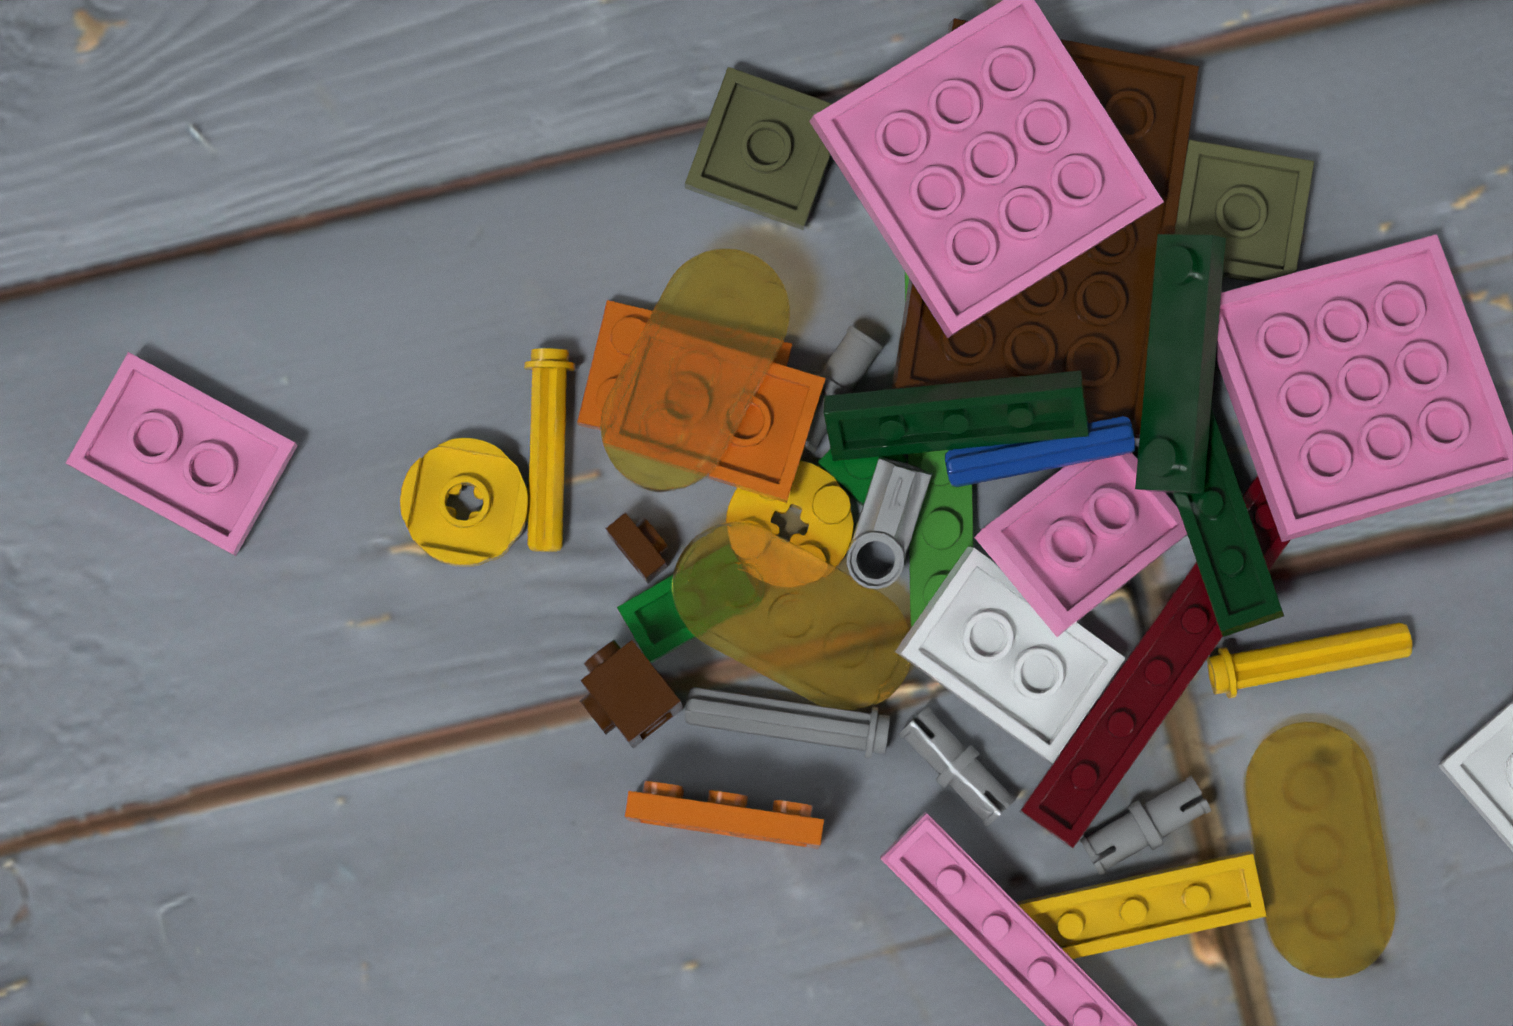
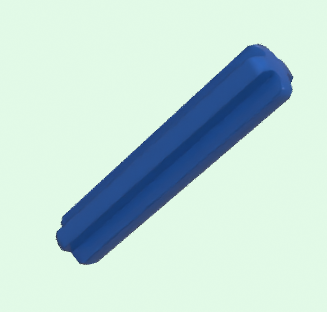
[945,416,1135,487]

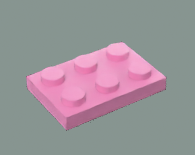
[66,352,298,556]
[974,453,1187,637]

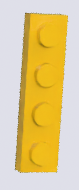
[1016,851,1267,959]

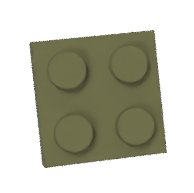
[685,67,832,231]
[1174,140,1314,283]

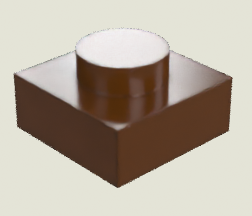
[605,512,668,584]

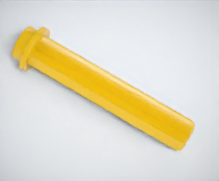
[524,348,575,552]
[1207,622,1412,699]

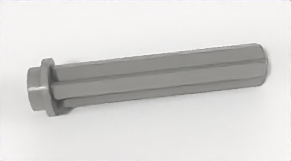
[685,687,890,758]

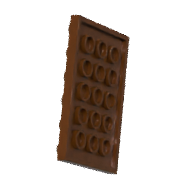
[892,18,1199,439]

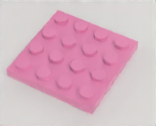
[809,0,1164,338]
[1216,234,1513,542]

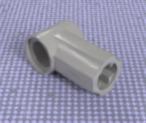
[847,457,932,589]

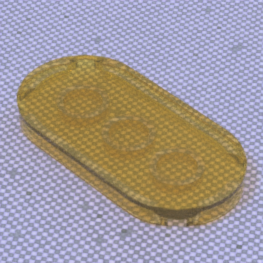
[600,248,790,493]
[672,522,911,711]
[1243,722,1395,979]

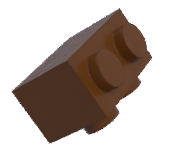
[580,640,683,748]

